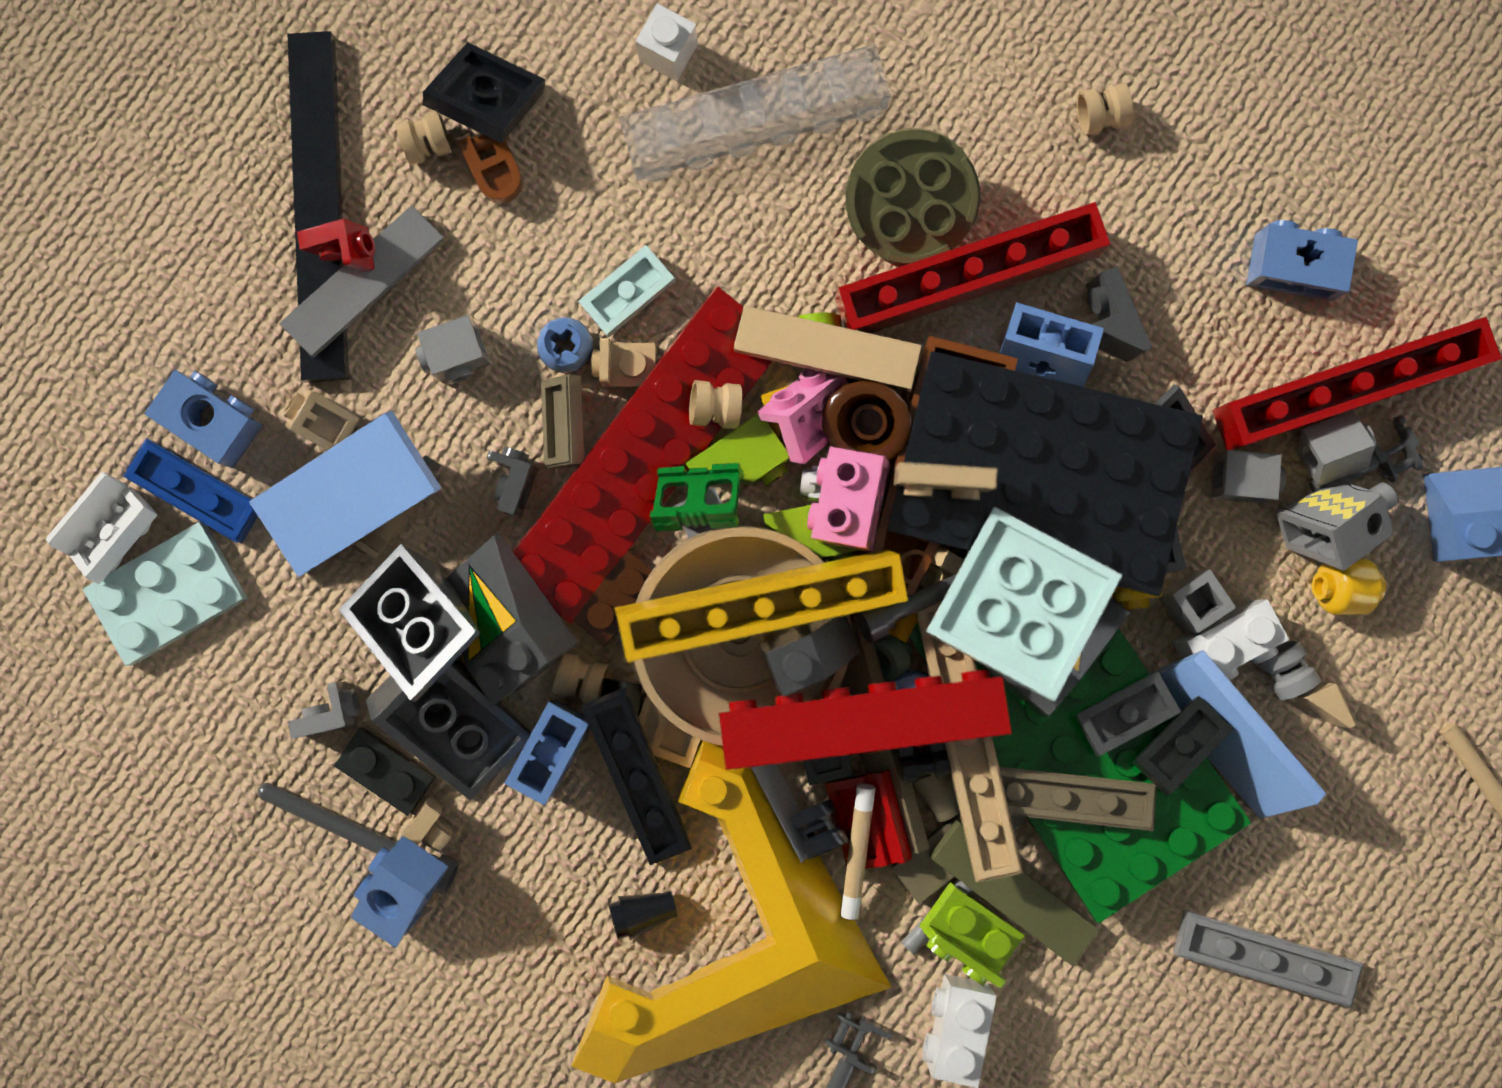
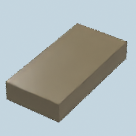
[541,374,584,469]

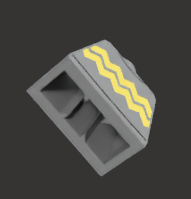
[1275,482,1398,570]

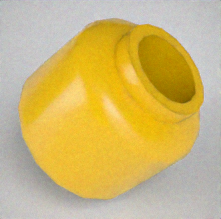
[1312,558,1386,615]

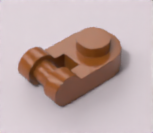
[457,133,523,204]

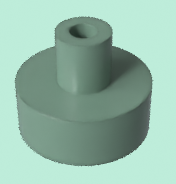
[874,634,913,682]

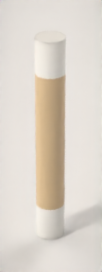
[841,783,875,920]

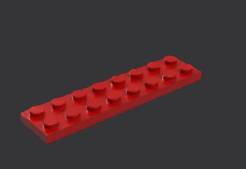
[513,286,772,625]

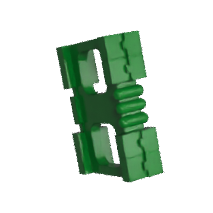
[650,463,745,532]

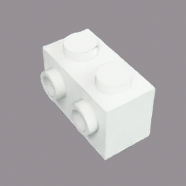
[1172,599,1289,680]
[922,973,997,1088]

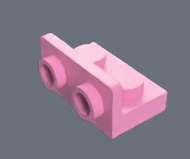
[757,369,848,464]

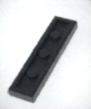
[582,688,692,865]

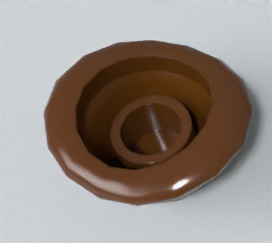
[822,381,912,461]

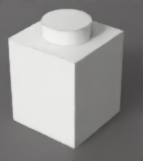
[635,3,698,82]

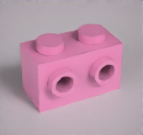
[807,447,891,552]

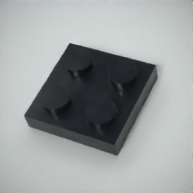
[422,42,545,143]

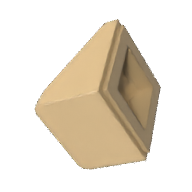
[1294,682,1356,728]

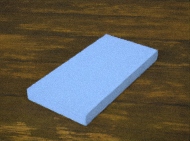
[249,410,442,577]
[1150,650,1326,819]

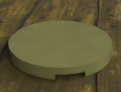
[846,128,980,265]

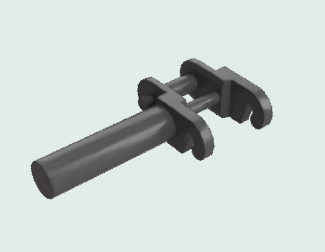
[1309,415,1423,493]
[825,1011,894,1088]

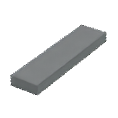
[279,205,443,358]
[1173,910,1363,1008]

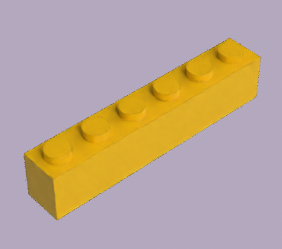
[615,549,908,662]

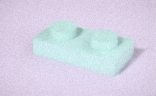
[578,245,676,338]

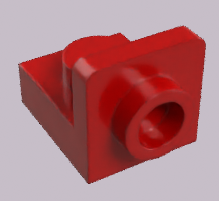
[297,218,375,272]

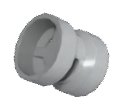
[1259,639,1321,700]

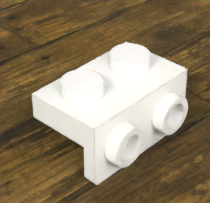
[46,472,157,585]

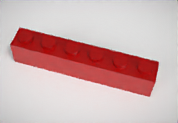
[835,202,1110,333]
[1212,316,1502,450]
[719,669,1011,770]

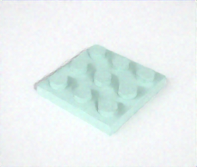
[925,507,1122,702]

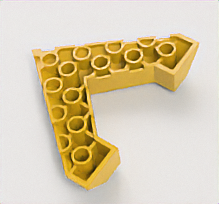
[571,740,892,1083]

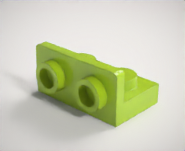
[919,882,1025,989]

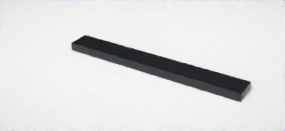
[287,31,349,383]

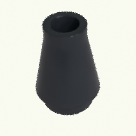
[608,890,678,941]

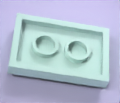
[83,522,248,666]

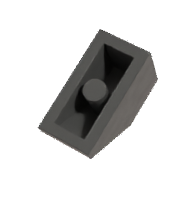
[758,615,861,697]

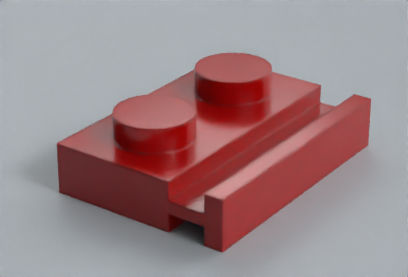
[825,769,913,869]

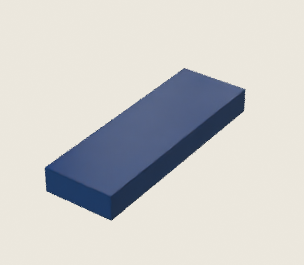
[123,438,258,544]

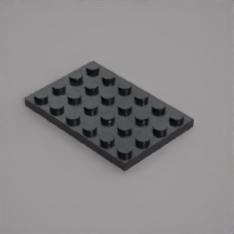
[887,351,1203,596]

